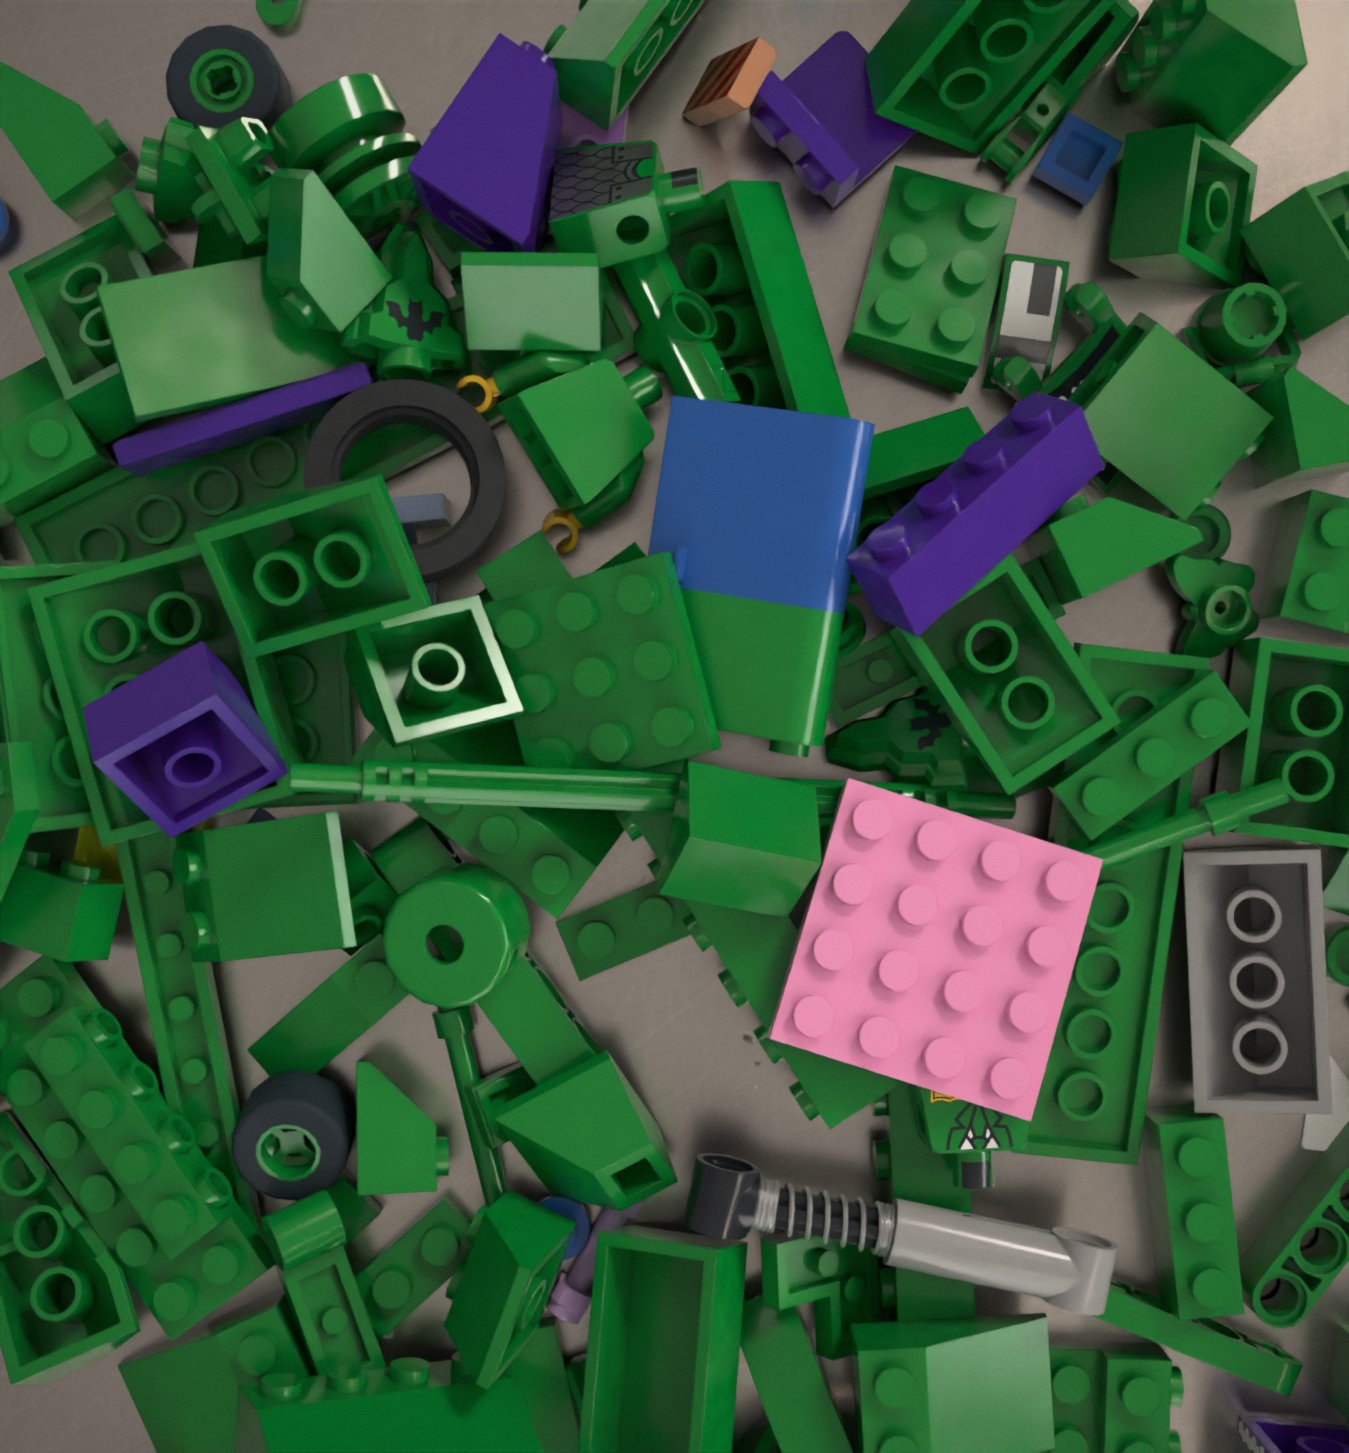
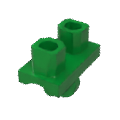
[185,117,274,245]

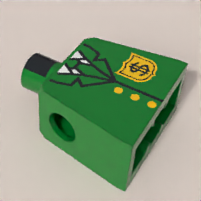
[908,1083,1030,1189]

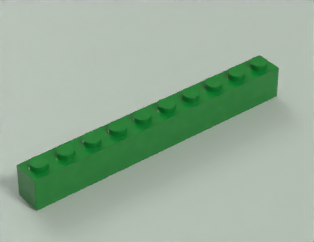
[475,530,897,1130]

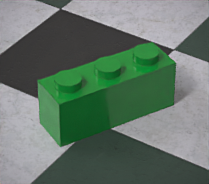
[1141,1103,1245,1321]

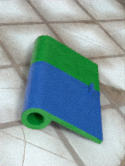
[648,395,875,757]

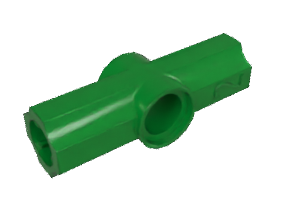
[612,249,741,404]

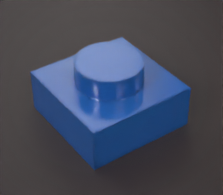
[1032,112,1124,206]

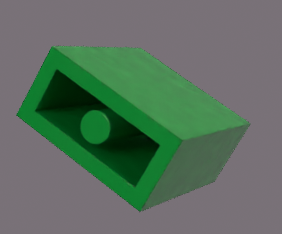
[1067,312,1274,521]

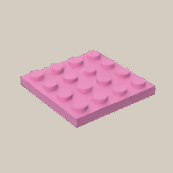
[767,778,1103,1122]

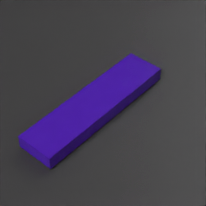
[113,362,378,477]

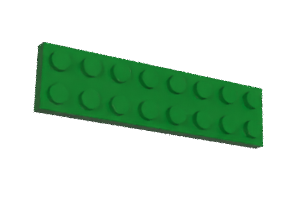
[1011,642,1210,1166]

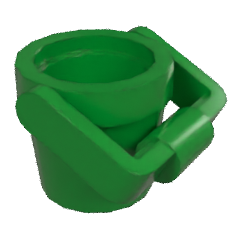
[1180,283,1301,388]

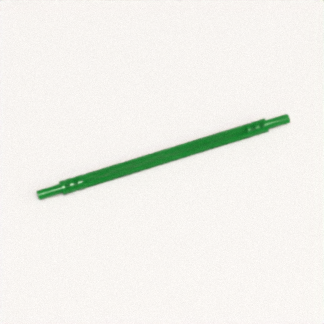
[289,759,1016,819]

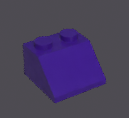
[83,641,288,838]

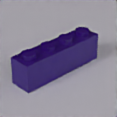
[846,391,1104,637]

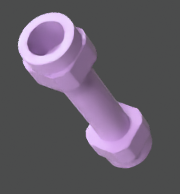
[546,1199,645,1324]

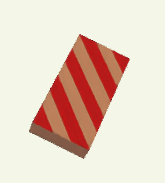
[681,37,778,127]

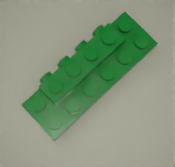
[0,955,275,1342]

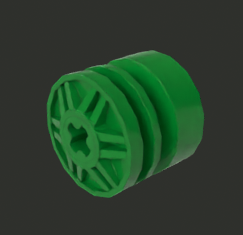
[268,73,423,242]

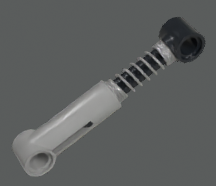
[683,1153,1118,1315]

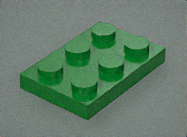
[849,165,1017,378]

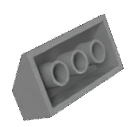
[1183,844,1333,1115]

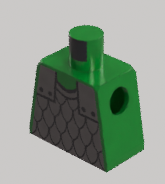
[549,140,706,268]

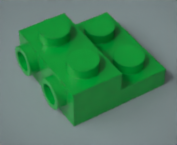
[1039,1340,1184,1453]

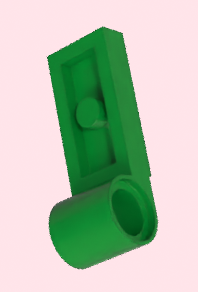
[261,1189,387,1376]

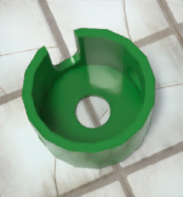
[381,862,530,1009]

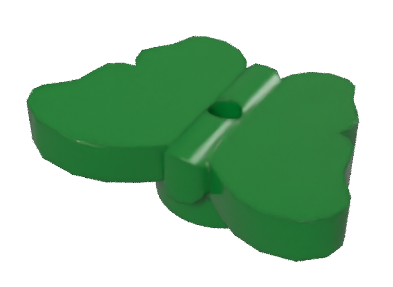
[1165,554,1260,659]

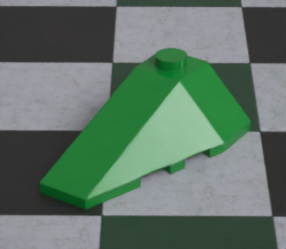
[0,1111,141,1385]

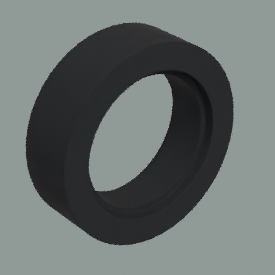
[304,379,506,584]

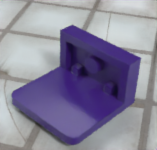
[749,31,918,208]

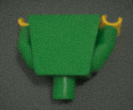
[456,350,663,553]

